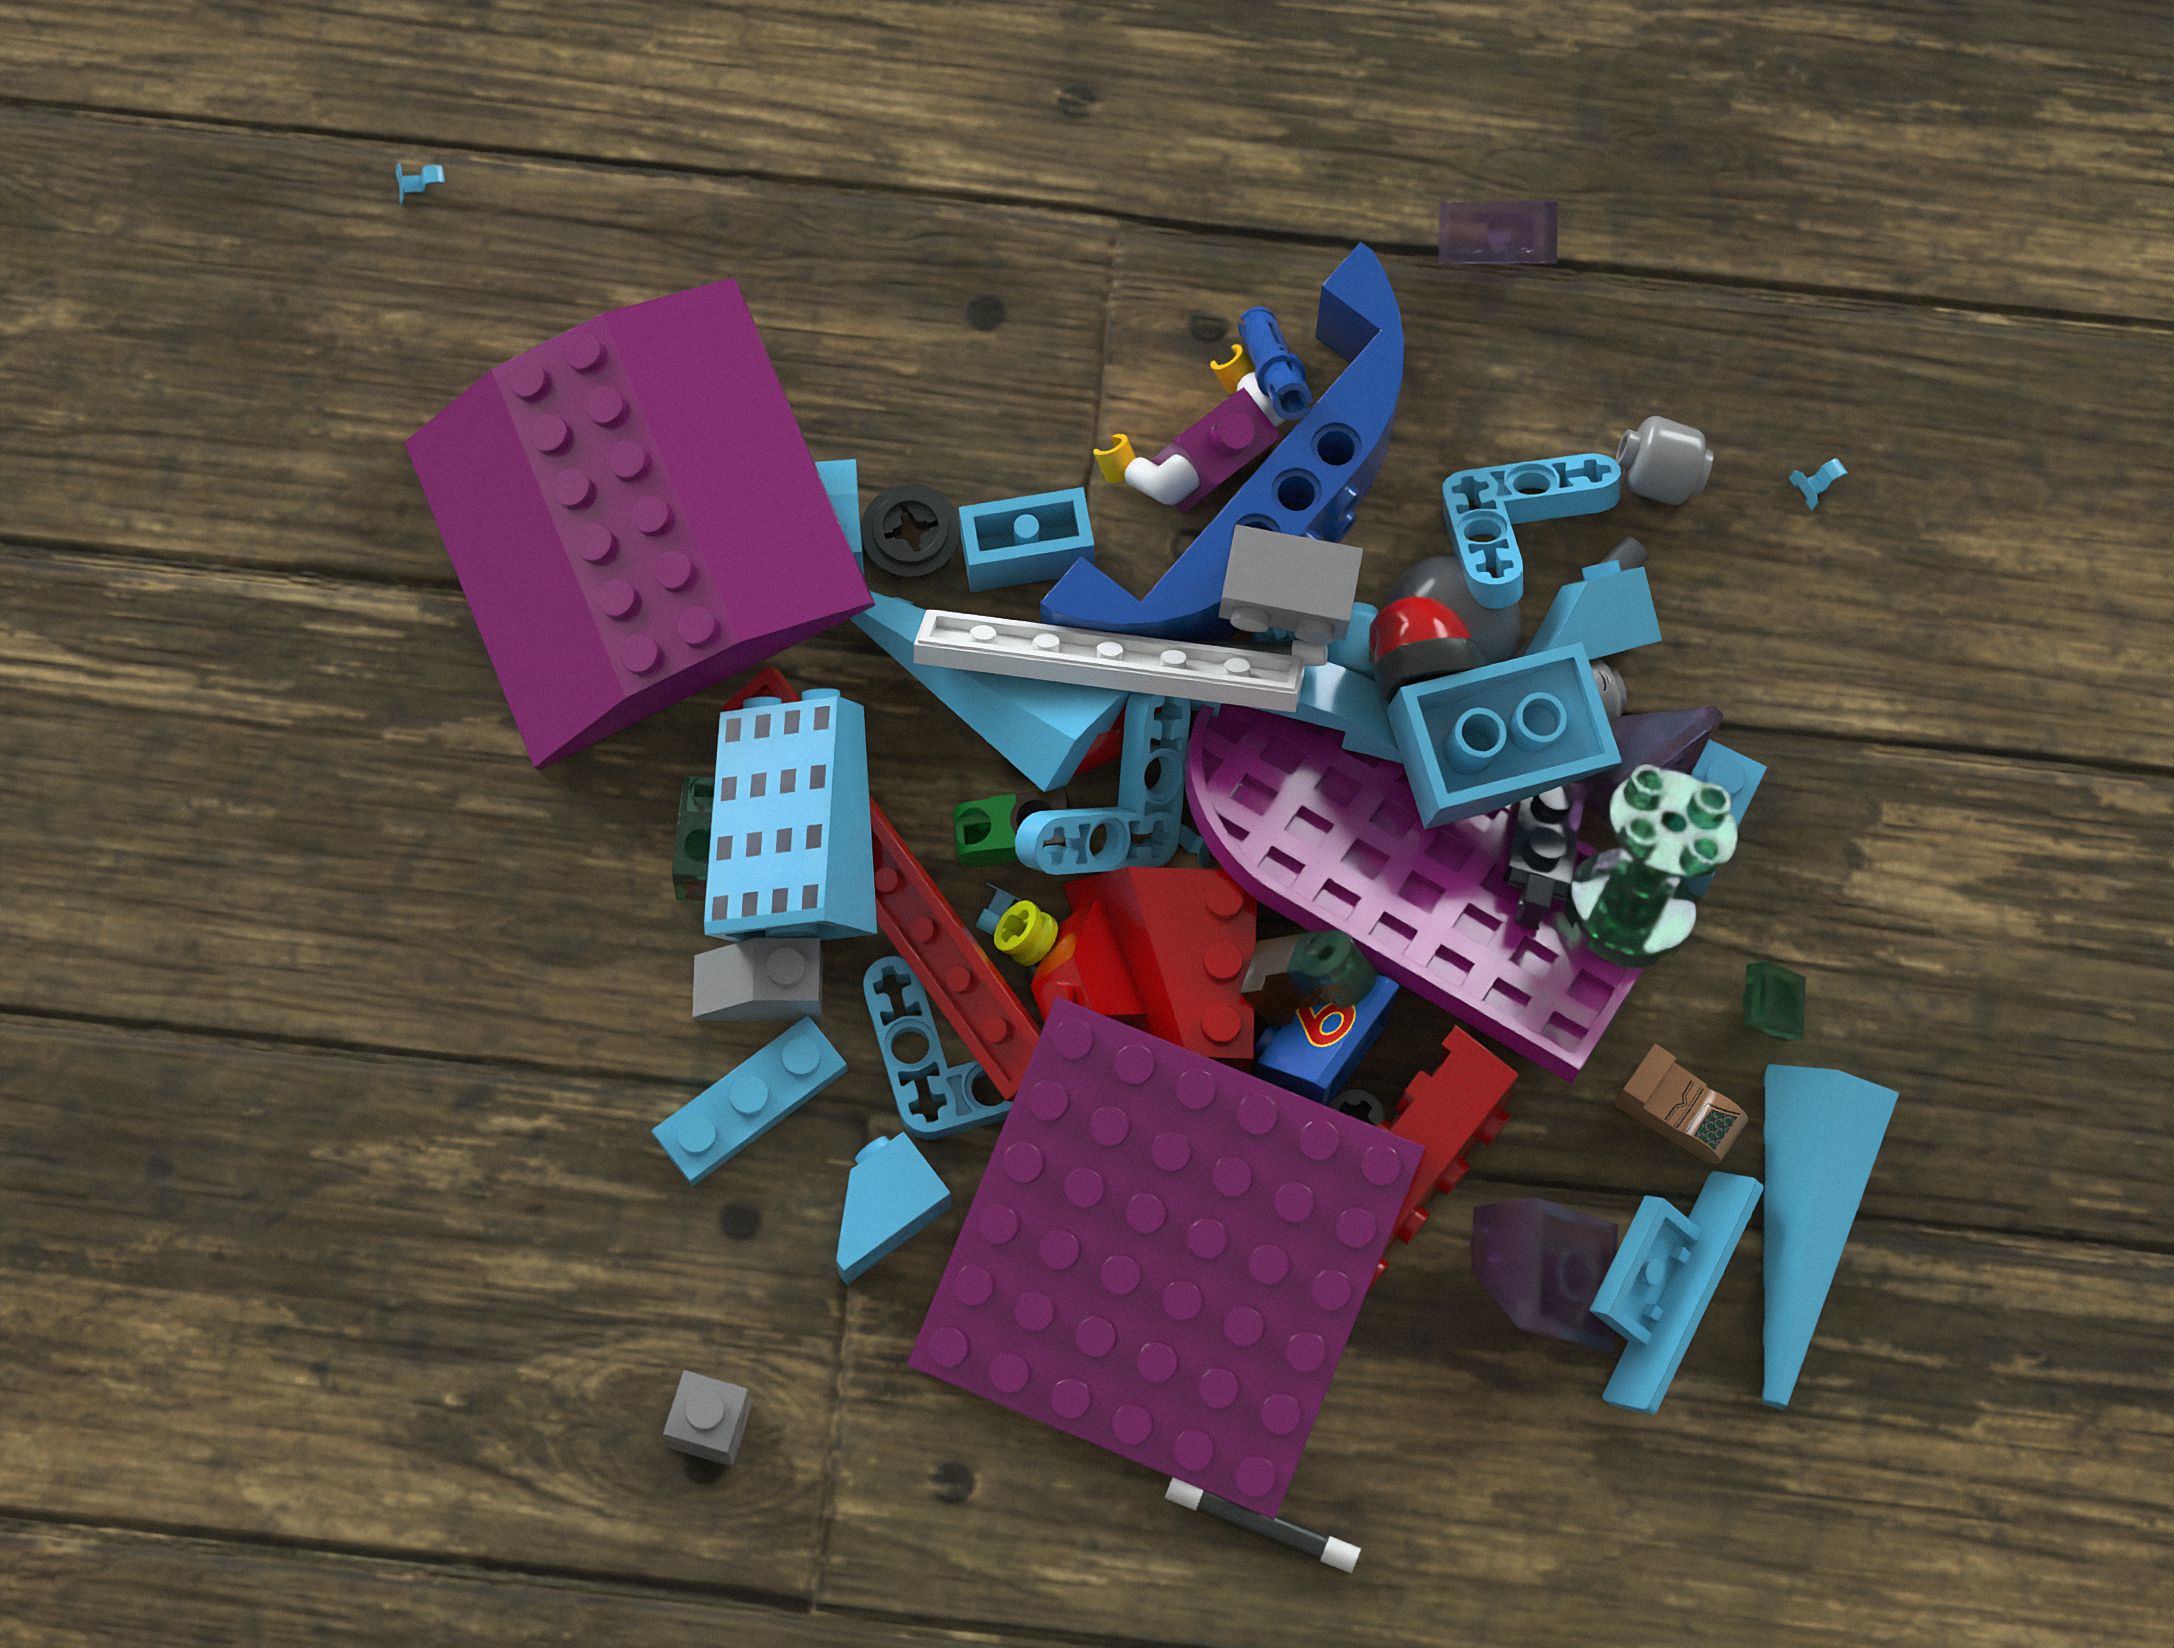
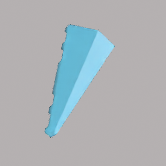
[849,591,1132,792]
[1762,1064,1899,1411]

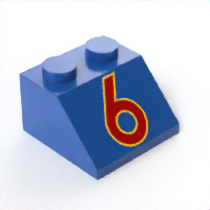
[1253,960,1400,1106]

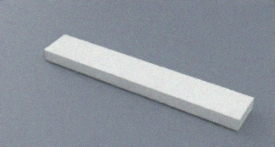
[913,609,1305,713]

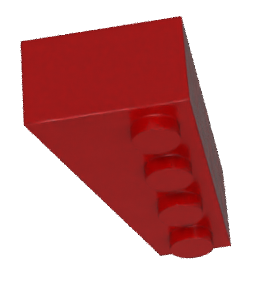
[1366,1025,1519,1295]

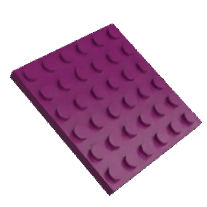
[907,996,1426,1520]

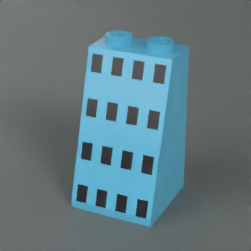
[704,688,877,943]

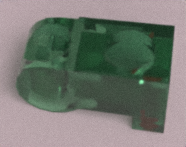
[672,776,715,901]

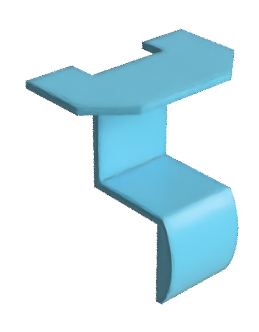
[396,163,445,206]
[1789,458,1847,511]
[1179,824,1211,869]
[976,883,1023,935]

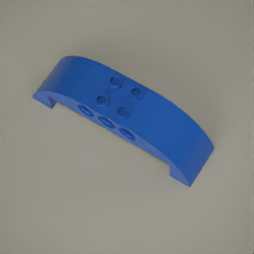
[1040,242,1404,641]

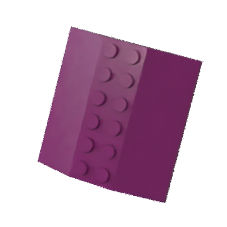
[404,278,876,770]

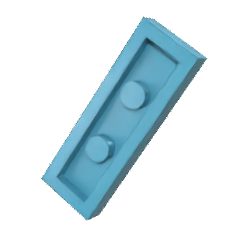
[652,1015,848,1187]

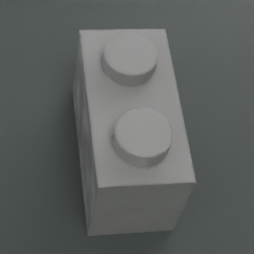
[1218,525,1363,644]

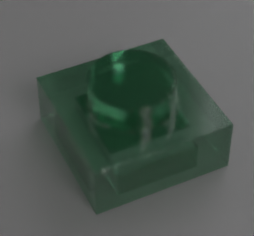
[1742,960,1806,1042]

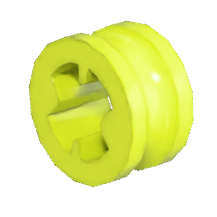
[994,900,1058,966]

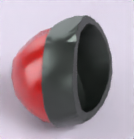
[1369,596,1487,704]

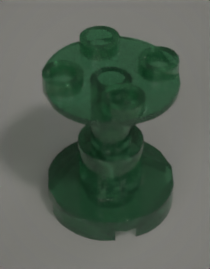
[1564,764,1737,968]

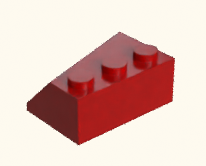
[1063,867,1257,1075]

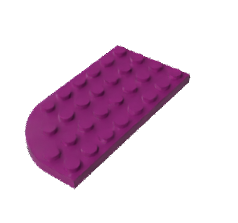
[1184,703,1685,1084]

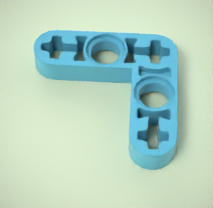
[1442,454,1621,609]
[1015,691,1190,875]
[863,956,1013,1140]

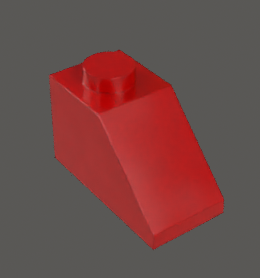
[1030,899,1147,1026]

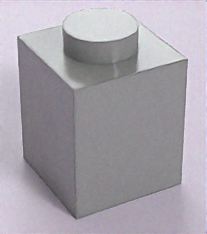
[663,1370,753,1467]

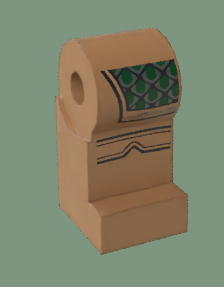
[1614,1043,1748,1164]

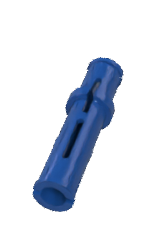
[1238,307,1313,420]

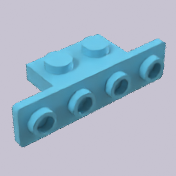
[1589,1171,1764,1415]

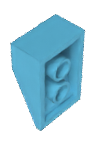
[1386,642,1622,830]

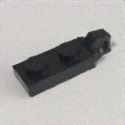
[1502,783,1586,930]

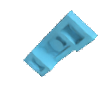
[1189,662,1403,764]

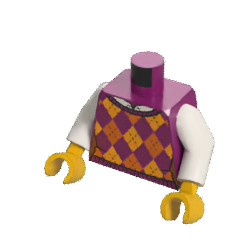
[1093,344,1286,515]

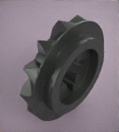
[861,484,960,580]

